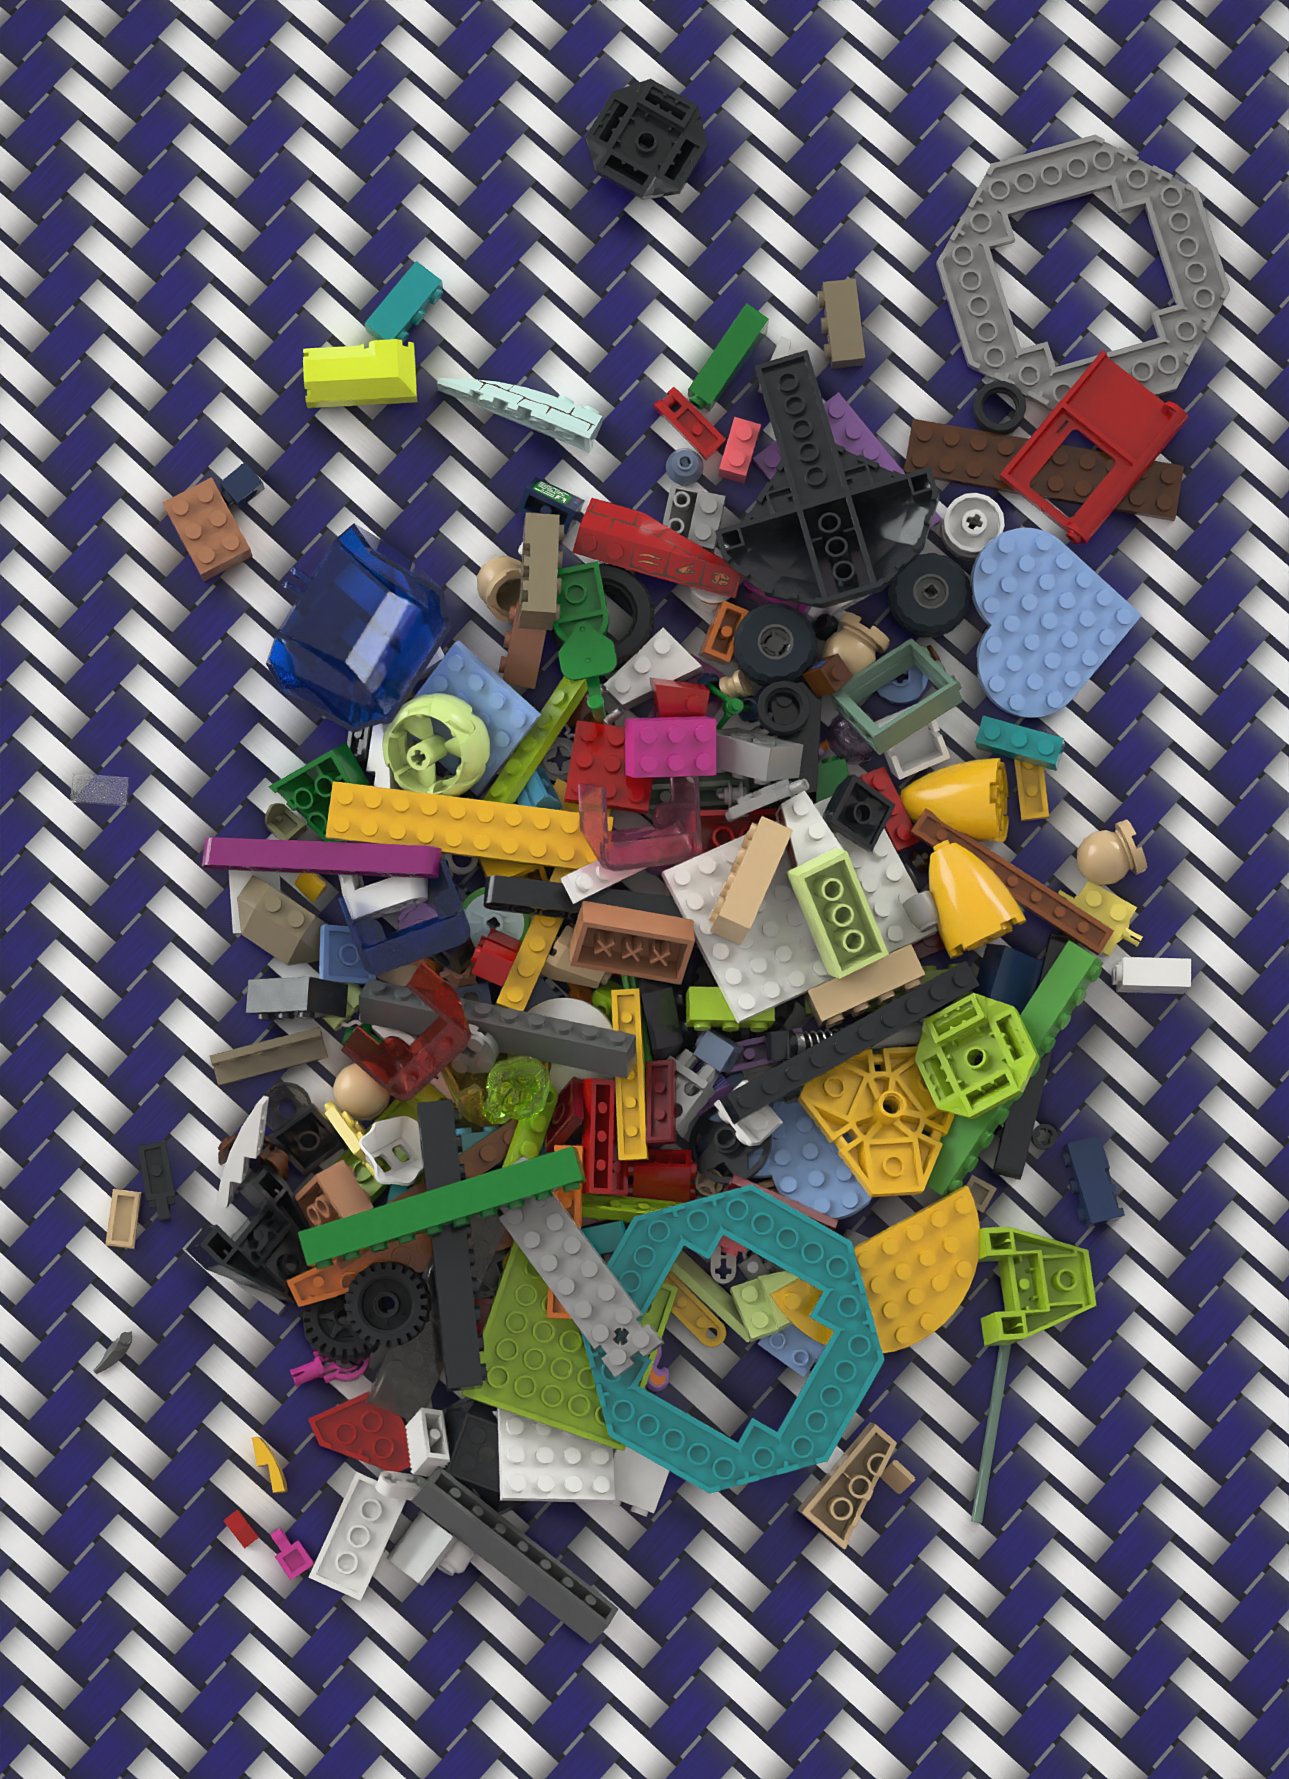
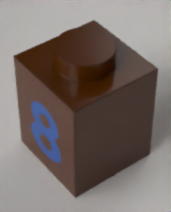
[802,654,853,697]

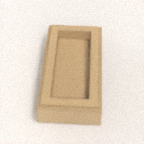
[105,1189,142,1249]

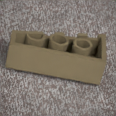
[518,513,564,630]

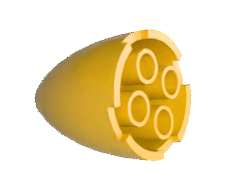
[899,758,1009,842]
[929,840,1027,959]

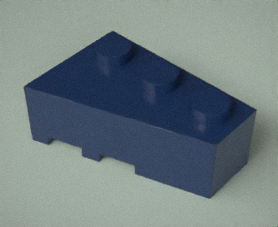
[1061,1135,1125,1228]

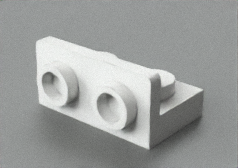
[714,1080,783,1146]

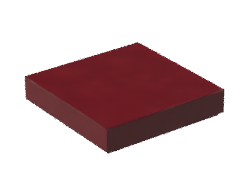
[545,1076,584,1153]

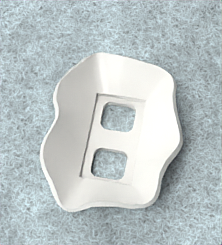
[359,1116,423,1186]

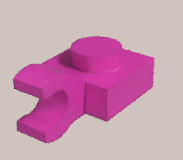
[271,1528,315,1581]

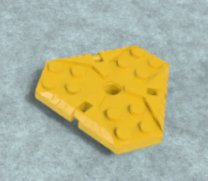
[798,1046,955,1197]

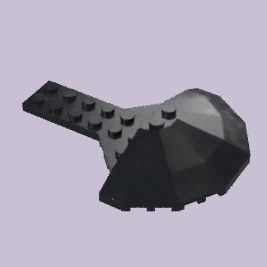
[715,350,940,609]

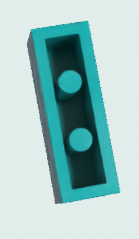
[365,261,443,344]
[975,716,1065,771]

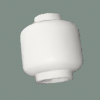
[437,1533,475,1576]

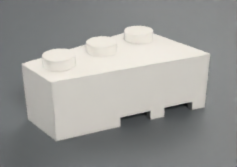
[604,628,704,711]

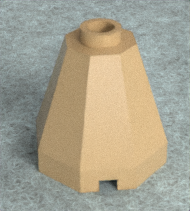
[541,922,613,989]

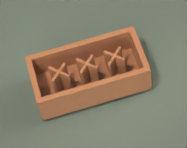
[570,901,695,985]

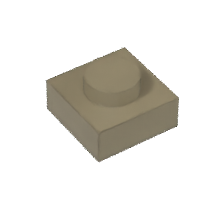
[966,1175,997,1214]

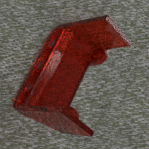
[341,962,471,1101]

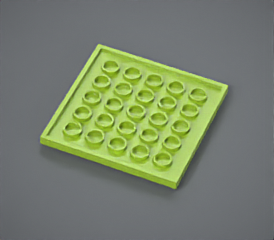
[461,1239,678,1452]

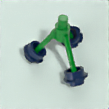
[697,673,759,730]

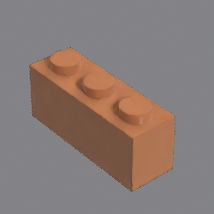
[498,596,546,689]

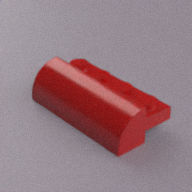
[581,1078,629,1196]

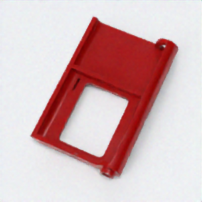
[1000,350,1189,545]

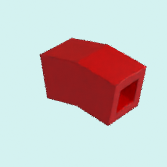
[223,1509,259,1549]

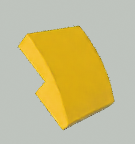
[252,1436,288,1493]

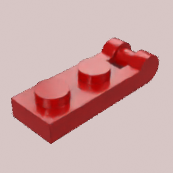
[653,387,726,460]

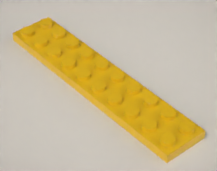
[326,781,614,870]

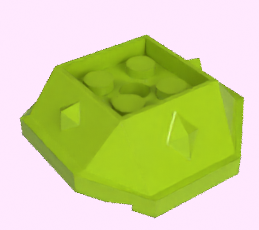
[915,993,1040,1120]

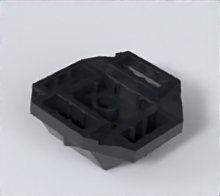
[585,79,708,200]
[442,1397,531,1515]

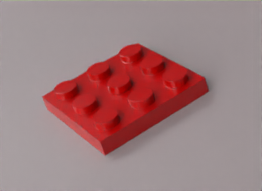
[564,720,654,814]

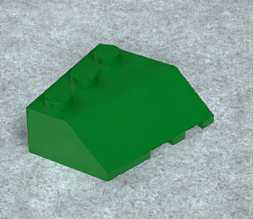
[268,743,371,842]

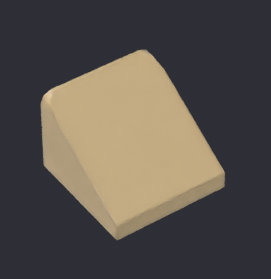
[881,1460,916,1494]

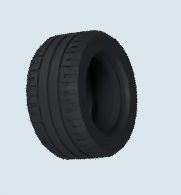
[550,563,654,672]

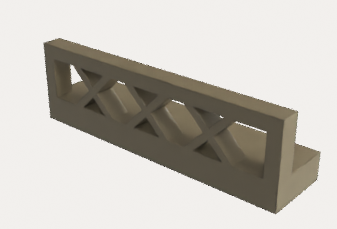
[210,1027,328,1086]

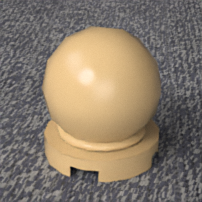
[477,555,522,623]
[822,612,890,675]
[1076,820,1147,886]
[333,1062,391,1121]

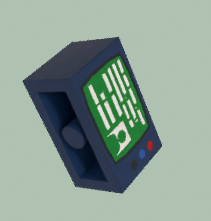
[517,477,585,534]

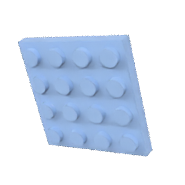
[412,641,541,796]

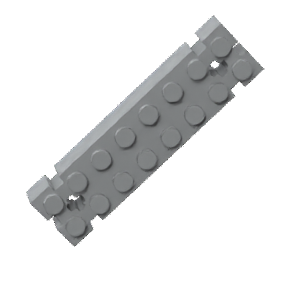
[497,1156,664,1378]

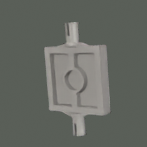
[725,778,809,822]

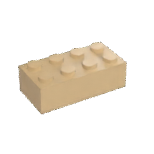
[709,816,793,945]
[805,944,925,1029]

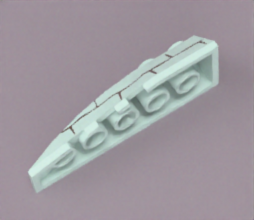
[437,378,602,453]

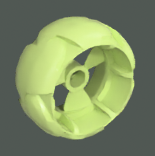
[382,693,491,797]

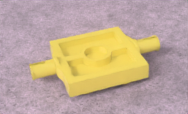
[1058,880,1143,956]
[324,1101,384,1179]

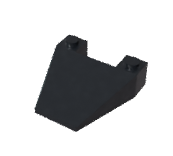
[185,1164,316,1304]

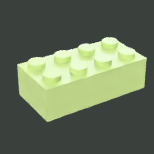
[786,848,889,979]

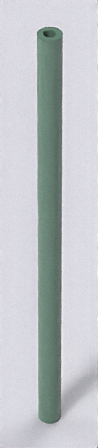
[971,1345,1011,1523]

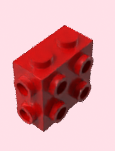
[627,1149,697,1203]

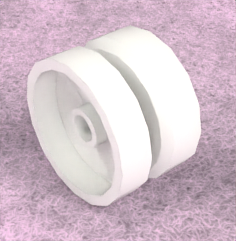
[941,493,1005,561]

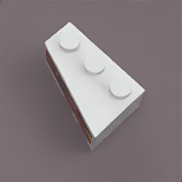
[775,791,843,870]

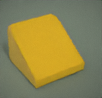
[294,873,327,902]

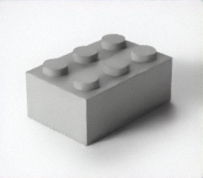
[716,727,803,785]

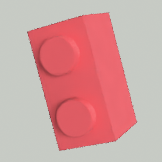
[718,417,761,484]

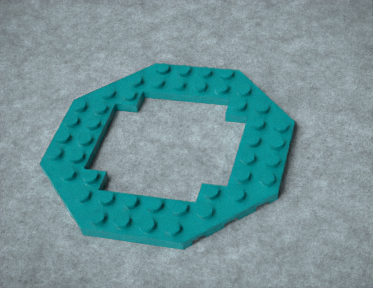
[580,1184,885,1494]

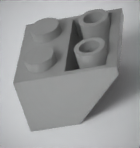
[663,485,725,553]

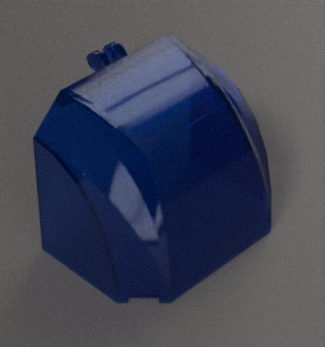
[266,523,452,733]

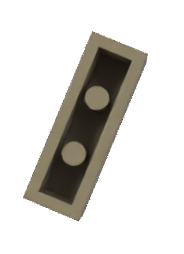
[817,279,865,369]

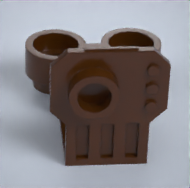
[218,1131,290,1180]

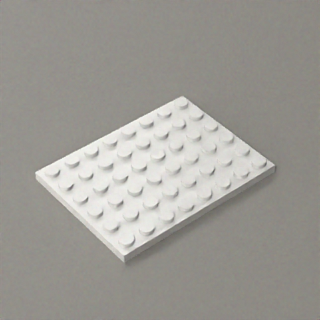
[661,796,938,1024]

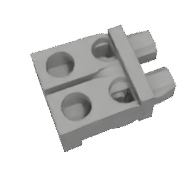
[645,1049,719,1138]

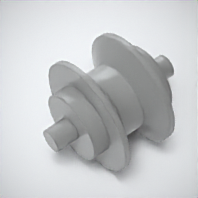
[718,781,752,810]

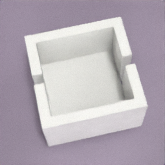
[874,704,950,780]

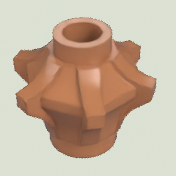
[439,962,478,991]

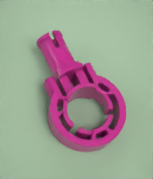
[290,1351,370,1387]

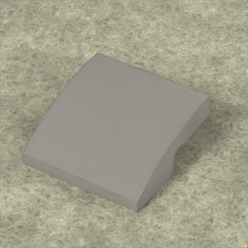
[386,1512,457,1586]

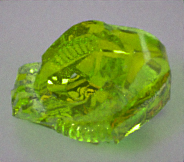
[482,1055,551,1124]

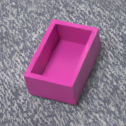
[625,716,716,778]

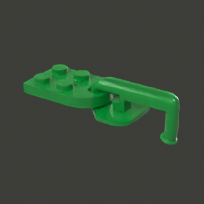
[553,561,617,722]

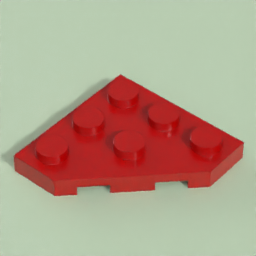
[308,1384,412,1472]

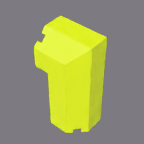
[303,339,417,408]

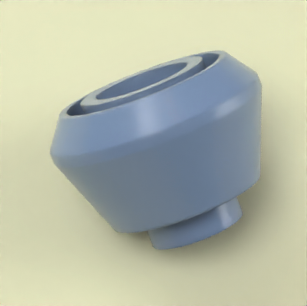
[666,448,704,485]

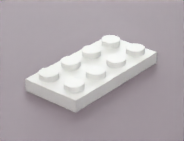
[309,1472,407,1601]

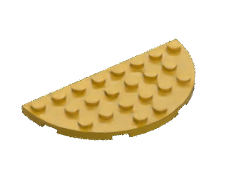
[770,1186,980,1353]

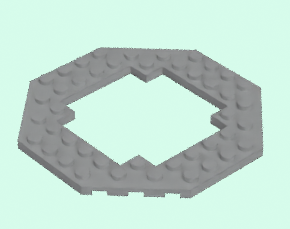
[936,134,1230,411]

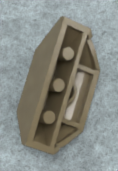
[237,875,328,966]

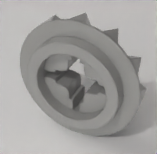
[539,737,573,781]

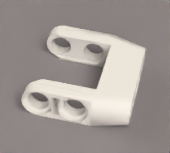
[338,841,428,923]

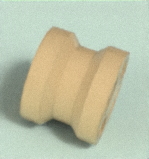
[719,669,753,698]
[695,1169,723,1197]

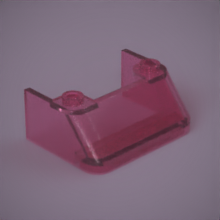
[578,776,702,871]

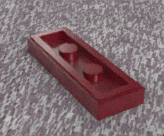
[646,1059,676,1146]

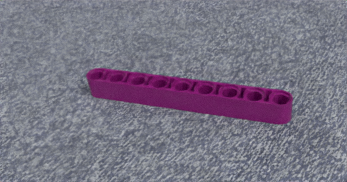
[202,837,442,878]

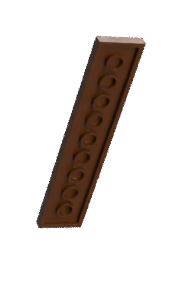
[904,419,1184,521]

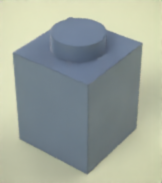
[693,1030,744,1072]

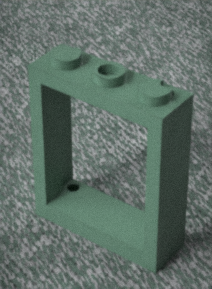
[830,638,963,755]

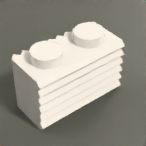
[405,1408,450,1477]

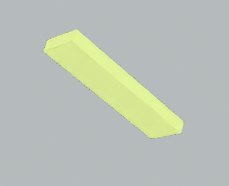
[670,1250,750,1342]

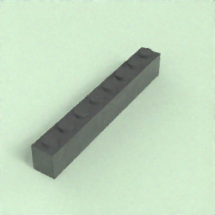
[411,1466,618,1644]

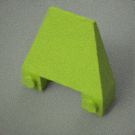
[978,1226,1097,1346]

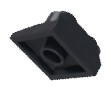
[823,774,896,852]
[268,1103,347,1175]

